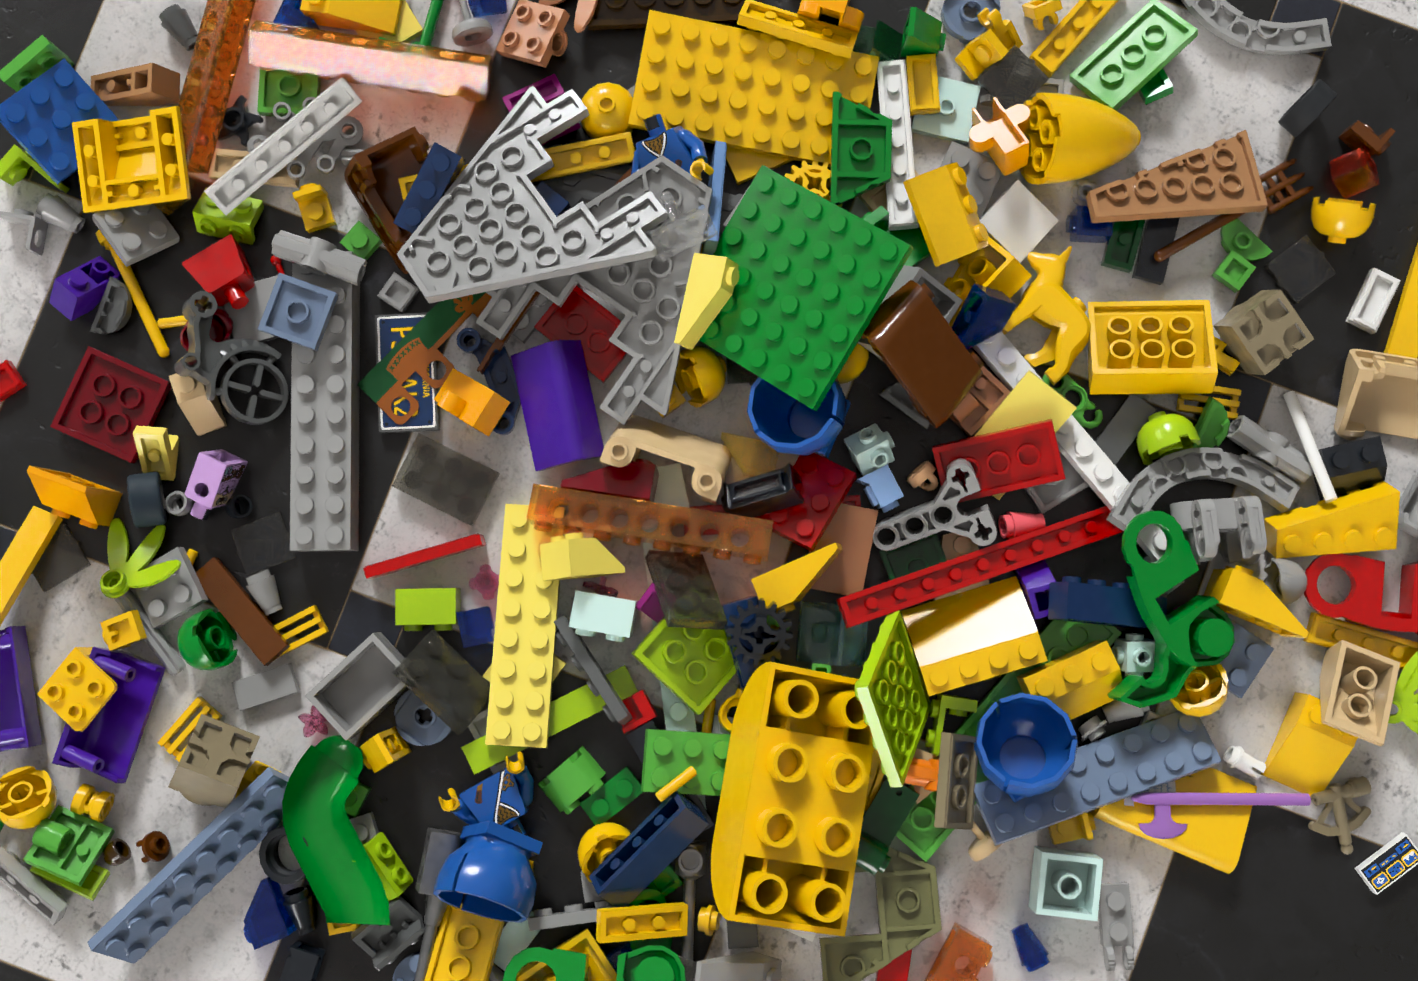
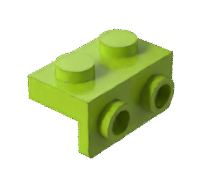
[192,187,264,245]
[352,832,413,901]

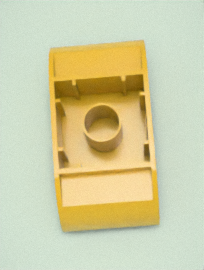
[711,662,874,937]

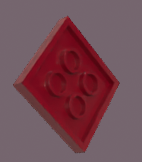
[50,346,172,464]

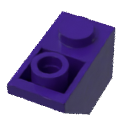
[49,256,121,321]
[1014,560,1056,619]

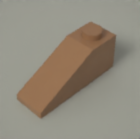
[91,63,180,106]

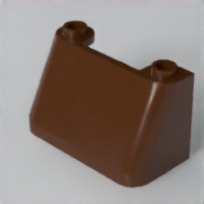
[344,126,429,274]
[861,280,984,429]

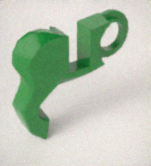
[1107,511,1235,708]
[503,945,685,981]

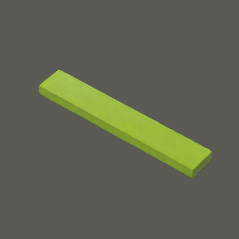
[461,665,638,775]

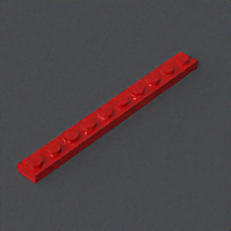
[836,506,1124,628]

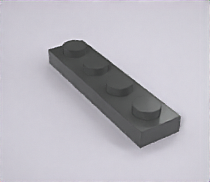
[554,615,634,725]

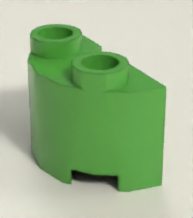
[537,746,606,815]

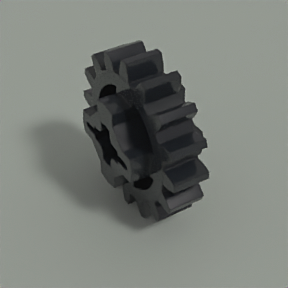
[725,598,793,667]

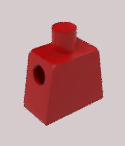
[182,234,255,309]

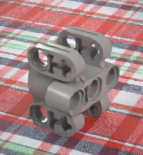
[1169,496,1267,565]

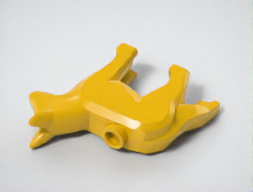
[995,246,1091,386]

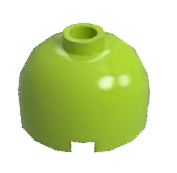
[1136,411,1201,466]

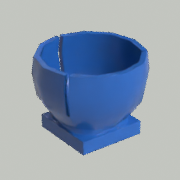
[747,377,851,457]
[974,693,1078,803]
[433,820,543,923]

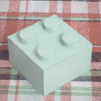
[569,590,638,642]
[1028,846,1103,921]

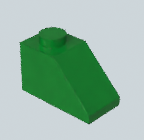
[900,7,946,57]

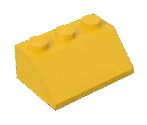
[903,162,989,267]
[1016,640,1122,720]

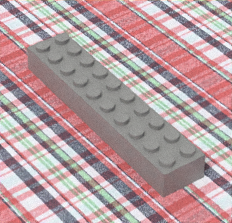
[290,251,360,552]

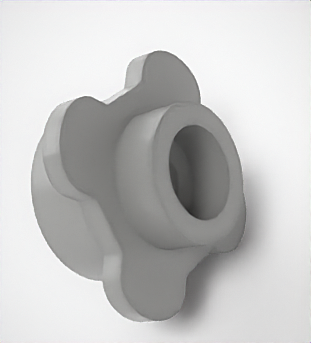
[1078,715,1107,743]

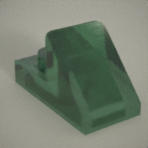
[853,20,903,62]

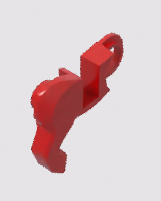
[1304,553,1418,635]

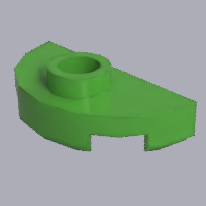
[1220,218,1273,262]
[1192,396,1230,448]

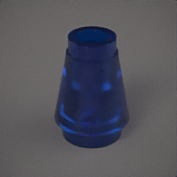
[1011,923,1050,972]

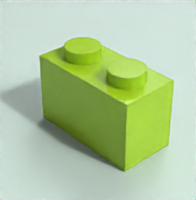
[395,588,461,631]

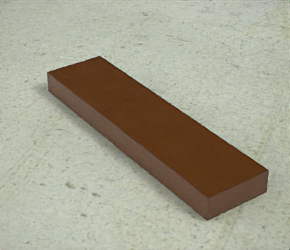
[196,557,290,666]

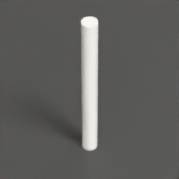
[1283,391,1338,503]

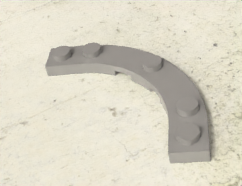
[1181,0,1332,56]
[1106,447,1301,531]

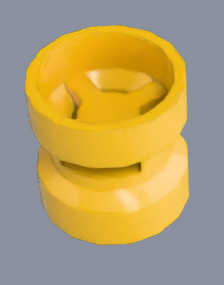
[70,783,115,822]

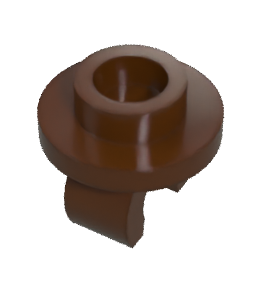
[136,831,170,863]

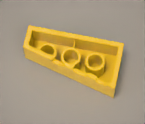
[1264,481,1400,558]

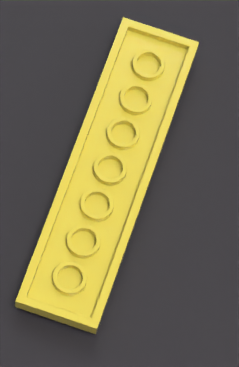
[485,504,566,748]

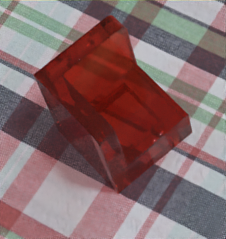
[1330,146,1380,198]

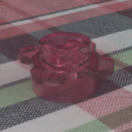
[469,564,499,600]

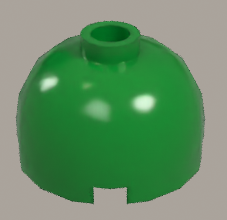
[177,608,238,671]

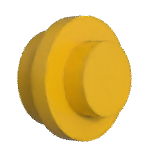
[697,904,721,936]

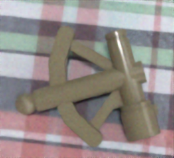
[1308,776,1371,855]

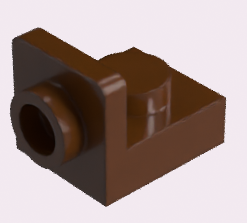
[1338,120,1396,160]

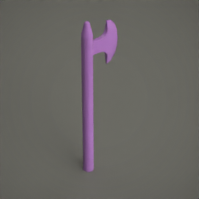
[1131,792,1311,839]

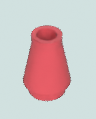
[998,511,1046,539]

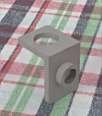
[0,209,48,256]

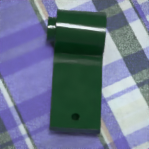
[856,777,920,875]

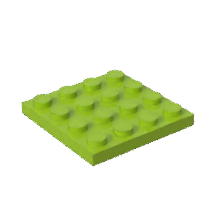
[854,610,931,788]

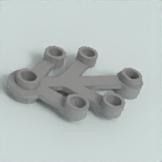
[247,97,363,180]

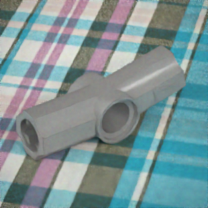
[271,230,367,286]
[1226,415,1313,484]

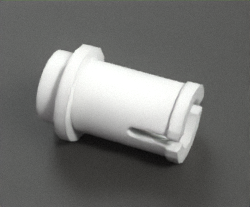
[1223,745,1266,780]

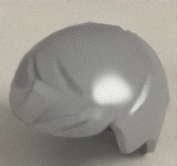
[1263,558,1307,605]

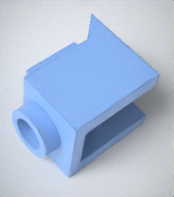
[855,464,904,513]

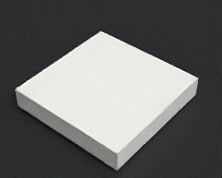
[979,180,1059,263]

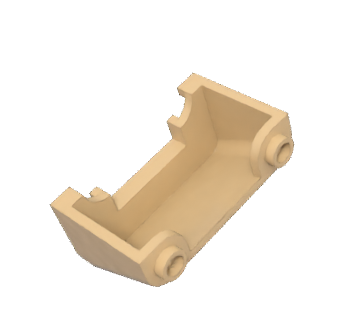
[1334,349,1418,440]
[600,415,731,505]

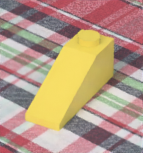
[674,253,739,349]

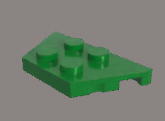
[830,92,892,206]

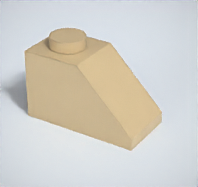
[169,373,227,436]

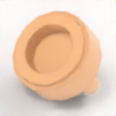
[907,461,938,491]

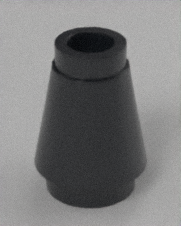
[282,886,316,935]

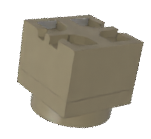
[1213,289,1314,375]
[168,714,260,809]

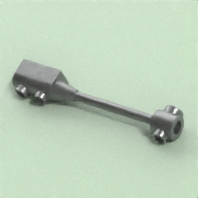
[414,827,466,981]
[675,840,707,981]

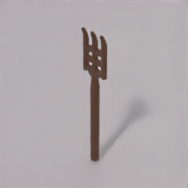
[1154,158,1314,262]

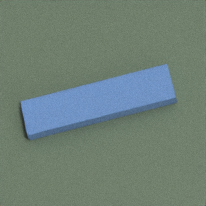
[702,141,727,255]

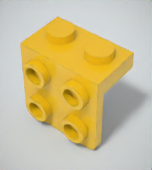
[37,647,118,731]

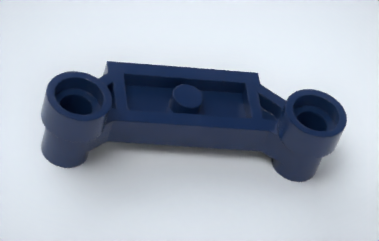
[456,328,521,435]

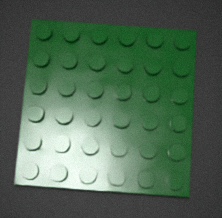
[700,165,914,411]

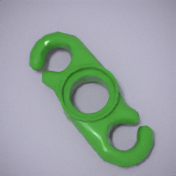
[1042,374,1103,429]

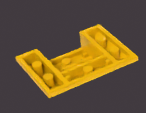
[72,106,191,213]

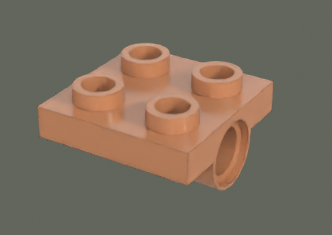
[496,0,570,68]
[949,366,1010,437]

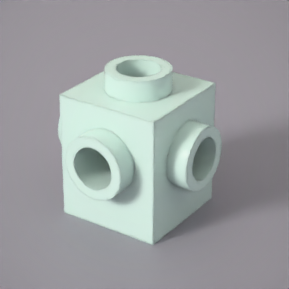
[844,423,895,476]
[1111,633,1155,676]

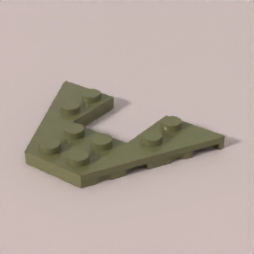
[819,847,942,981]

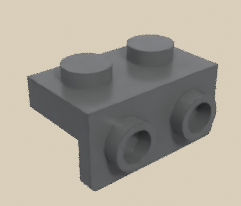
[351,896,425,971]

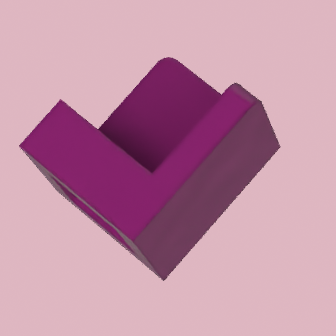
[635,582,678,623]

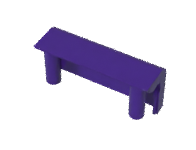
[511,340,604,471]
[0,626,43,752]
[52,647,166,783]

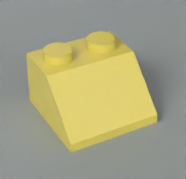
[540,532,625,581]

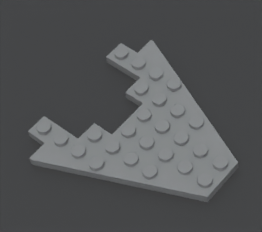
[397,86,668,304]
[476,155,713,425]

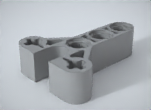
[873,458,997,551]

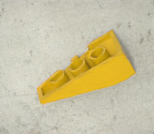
[943,236,1032,334]

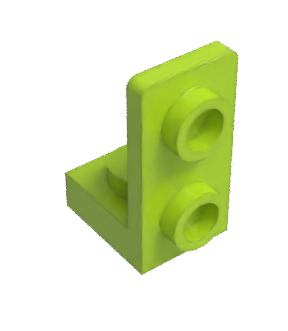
[0,144,70,193]
[925,694,978,756]

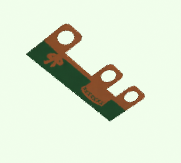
[357,292,492,425]

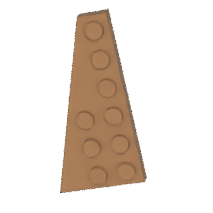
[1086,130,1268,223]

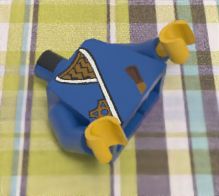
[631,114,714,181]
[438,751,534,834]

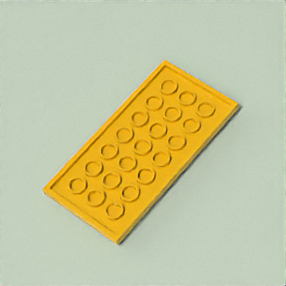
[628,10,879,167]

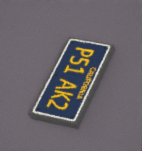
[375,313,440,433]

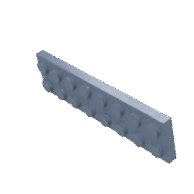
[974,711,1222,846]
[87,767,290,964]

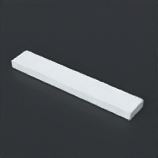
[877,59,919,231]
[204,77,363,215]

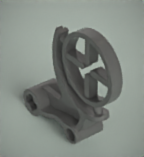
[174,291,289,425]

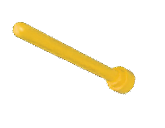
[95,230,170,358]

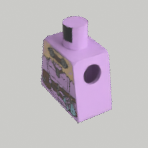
[185,449,248,520]

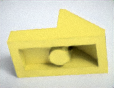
[133,425,179,481]

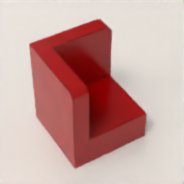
[621,689,658,734]

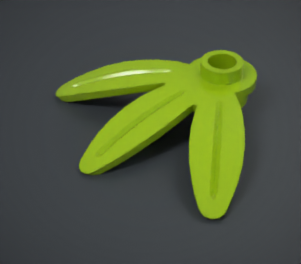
[100,518,181,598]
[1388,651,1418,734]

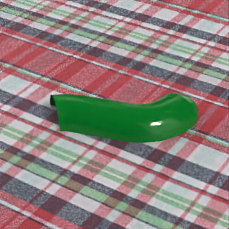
[282,735,390,925]

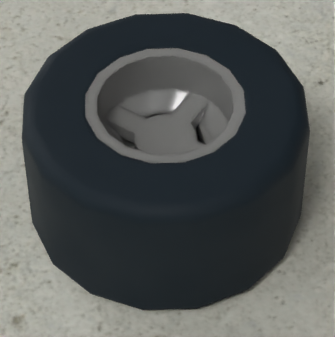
[127,472,167,528]

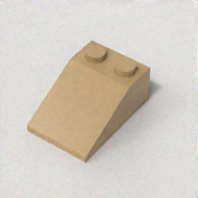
[1319,640,1400,747]

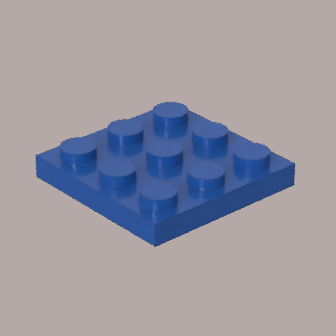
[0,58,119,185]

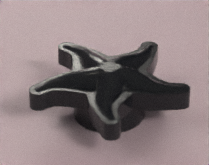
[213,95,264,147]

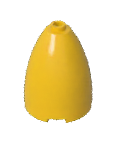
[1019,93,1141,184]

